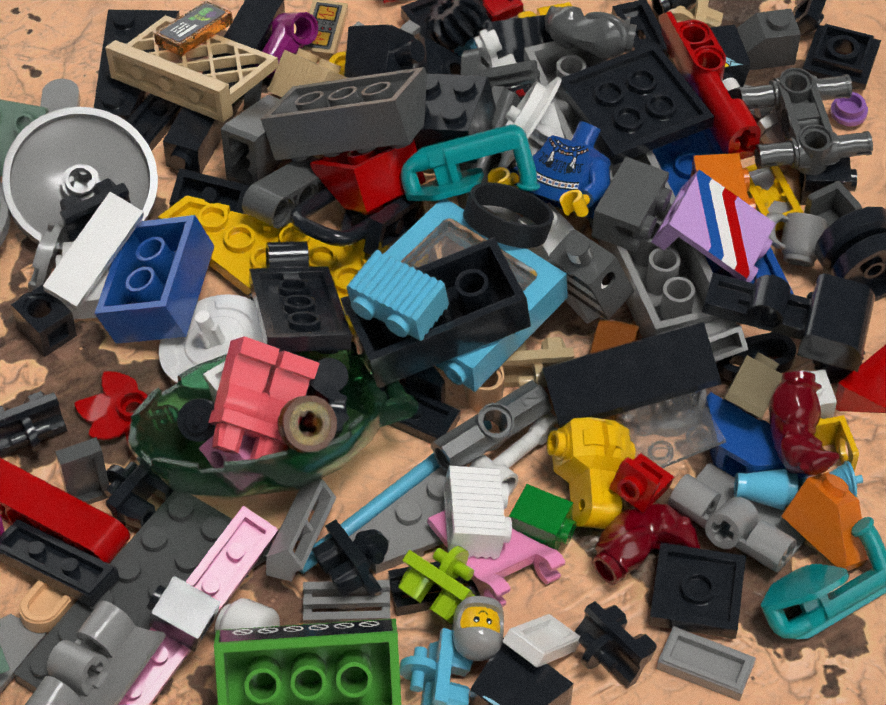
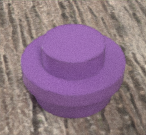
[830,92,868,126]

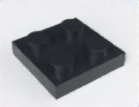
[649,543,746,639]

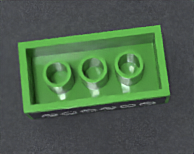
[214,618,402,705]

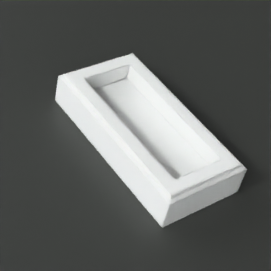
[502,614,581,668]

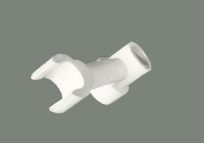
[470,412,558,497]

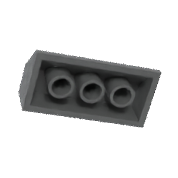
[260,67,427,162]

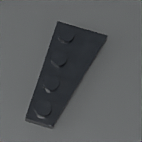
[94,9,180,121]

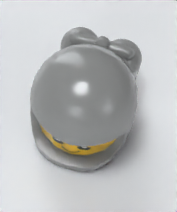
[451,596,504,661]

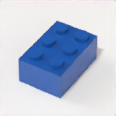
[94,215,214,344]

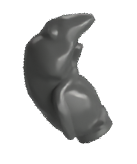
[544,6,637,59]

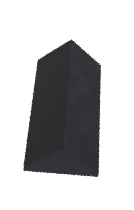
[542,322,721,428]

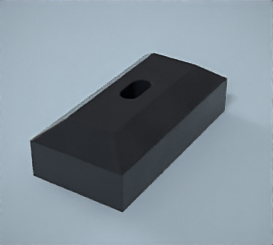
[612,0,667,55]

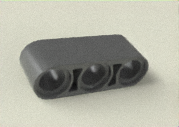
[242,156,327,229]

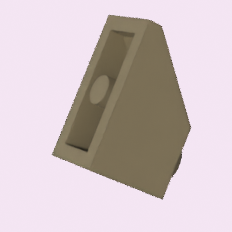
[722,352,782,419]

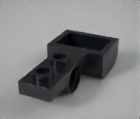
[702,273,875,372]

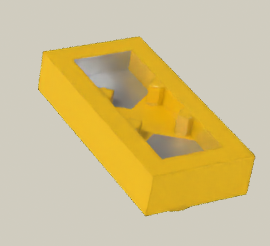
[742,164,804,232]

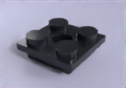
[802,23,881,90]

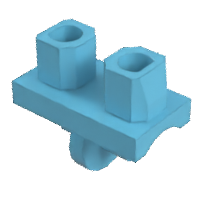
[399,628,473,705]

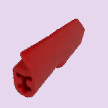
[658,11,761,159]

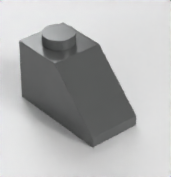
[737,9,801,70]

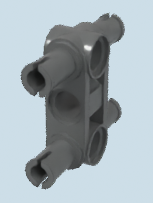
[736,68,873,175]

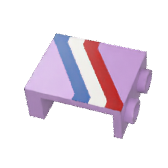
[651,170,776,282]

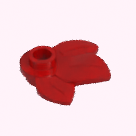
[74,371,154,440]

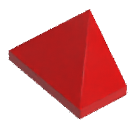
[835,345,886,413]

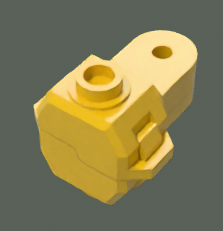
[547,417,636,529]

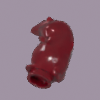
[769,371,840,476]
[592,503,700,585]

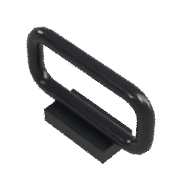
[290,188,422,255]

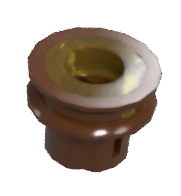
[278,395,337,453]

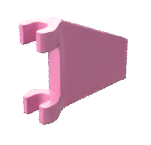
[427,510,565,607]

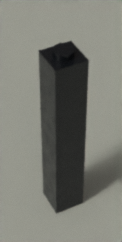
[163,0,285,174]

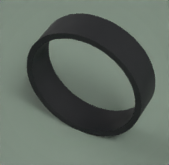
[463,183,554,248]

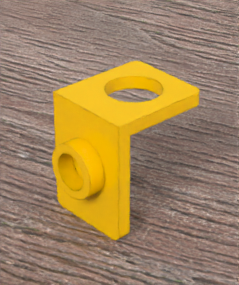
[814,415,859,472]

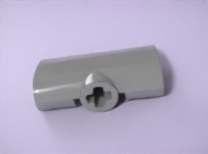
[668,463,806,572]
[25,600,166,705]

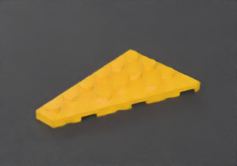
[158,195,429,314]

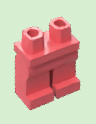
[208,336,320,466]

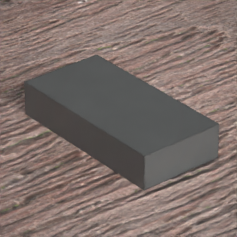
[55,437,109,504]

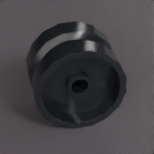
[814,207,886,302]

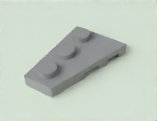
[349,467,447,574]

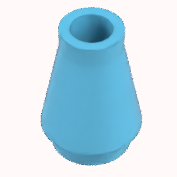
[734,468,798,510]

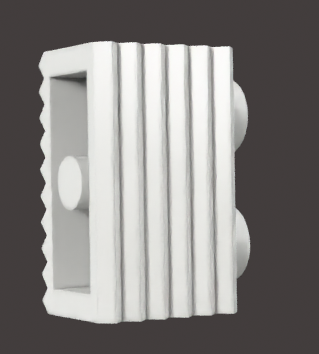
[443,465,512,560]

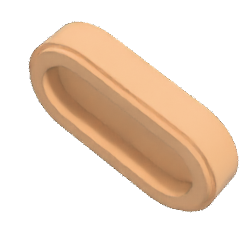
[19,580,77,633]

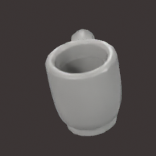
[766,212,828,267]

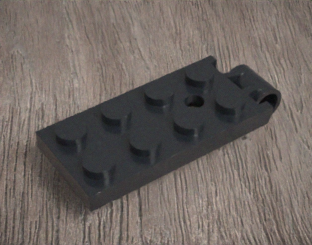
[249,241,352,354]

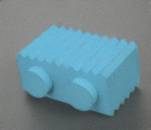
[346,250,449,341]

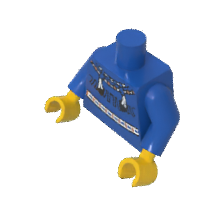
[488,121,611,219]

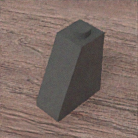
[221,95,282,186]

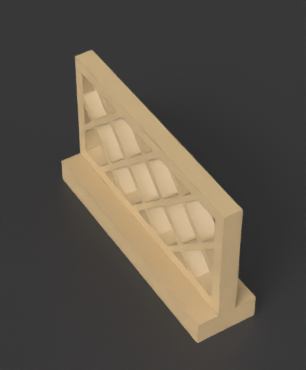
[105,15,279,123]

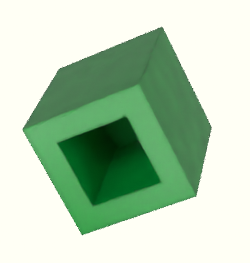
[509,484,577,551]

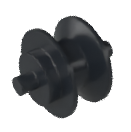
[177,399,216,442]

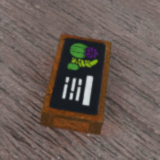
[154,1,233,56]

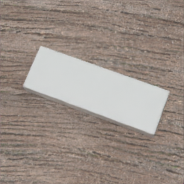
[43,192,144,311]

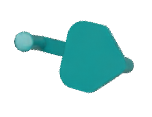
[401,124,540,201]
[761,517,886,639]

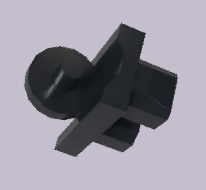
[60,178,131,242]
[0,391,67,457]
[104,449,180,529]
[312,519,389,598]
[575,601,657,688]

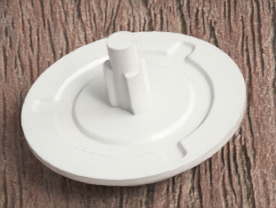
[498,76,563,168]
[159,294,264,390]

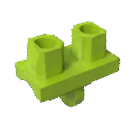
[398,546,475,625]

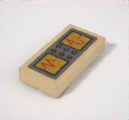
[303,0,348,61]

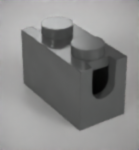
[592,157,672,252]

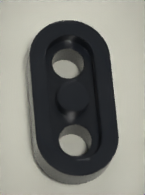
[716,332,796,381]

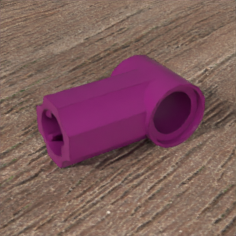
[255,12,318,79]

